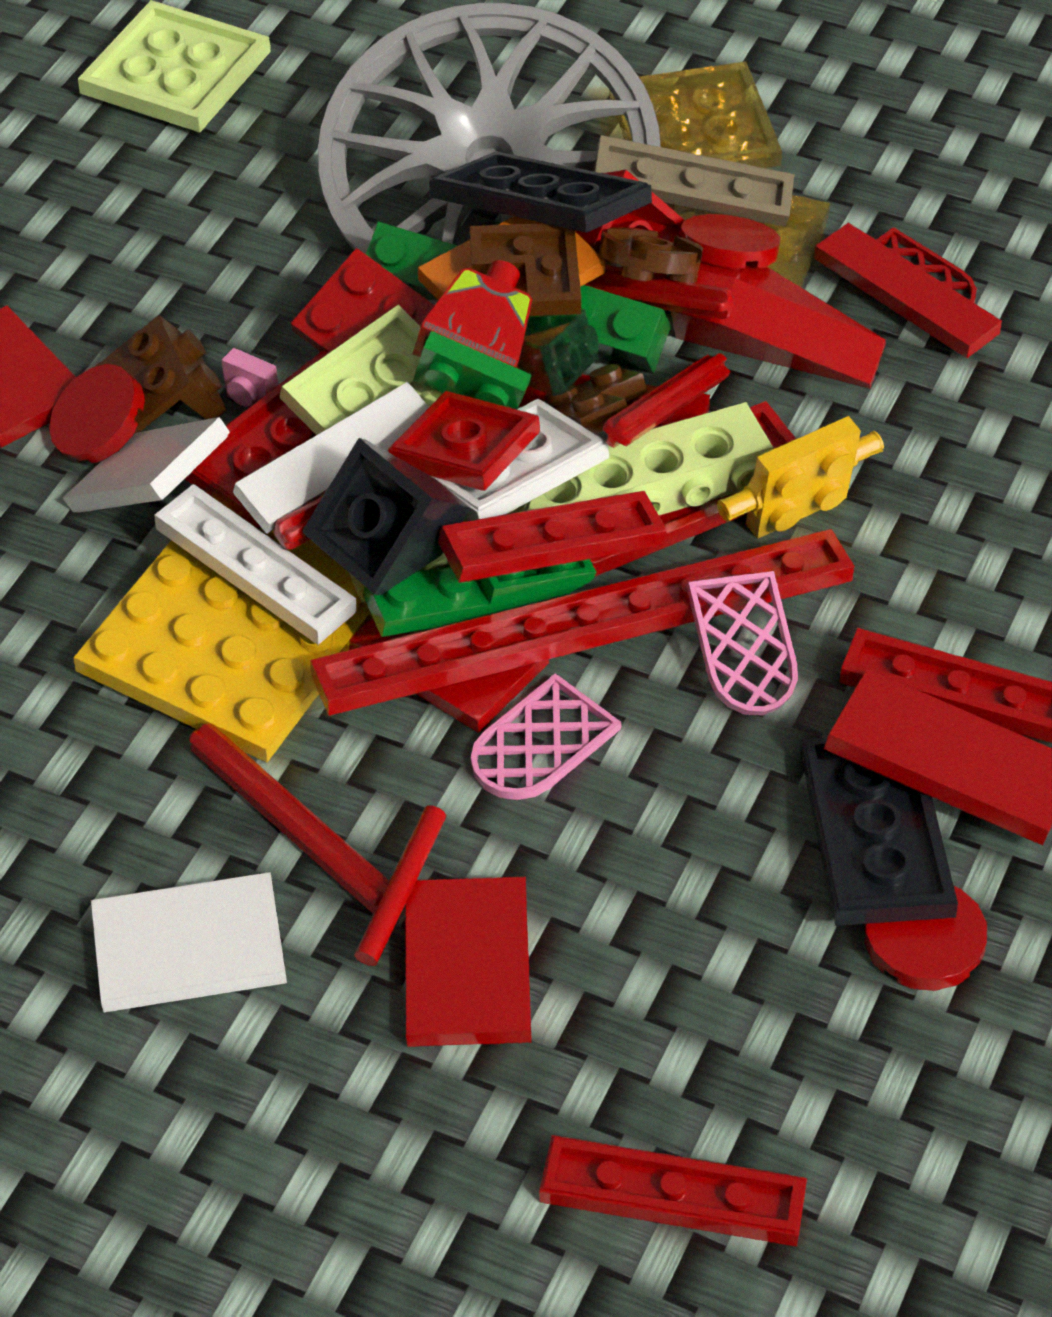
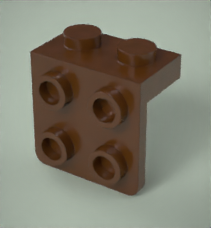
[95,315,227,433]

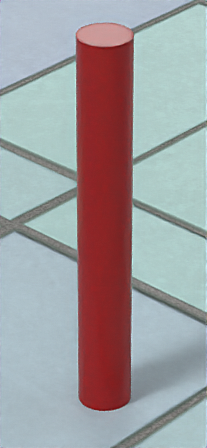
[354,805,446,966]

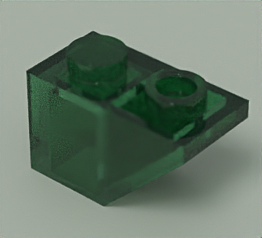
[518,309,599,396]

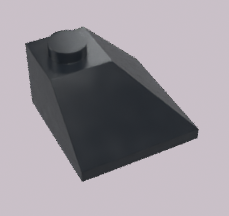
[302,438,471,595]

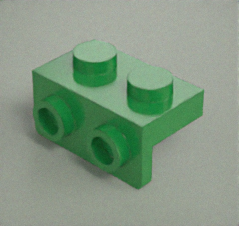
[413,331,531,409]

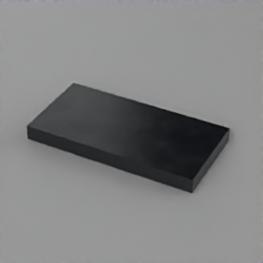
[429,151,652,233]
[800,737,958,926]

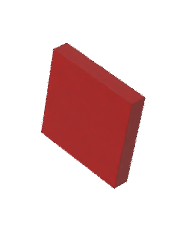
[388,391,540,491]

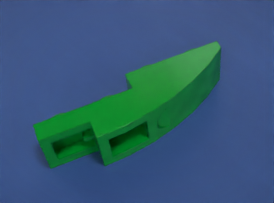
[363,559,596,637]

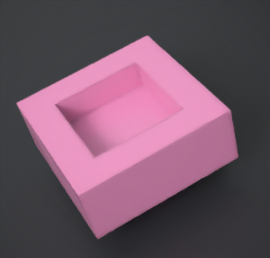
[222,347,278,407]

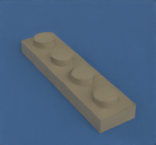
[594,135,795,227]

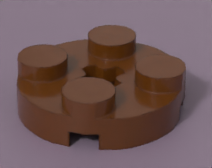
[598,227,703,283]

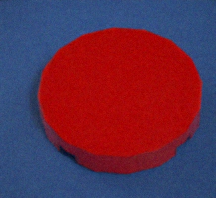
[680,214,781,270]
[49,364,145,463]
[864,886,987,991]

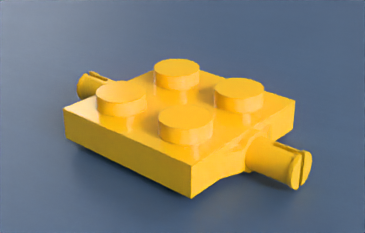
[717,416,884,539]

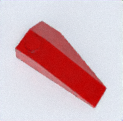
[670,261,886,389]

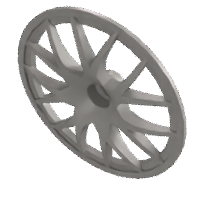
[318,3,661,254]

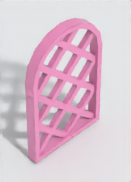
[686,571,798,716]
[471,673,621,800]

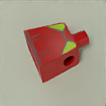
[412,260,533,367]

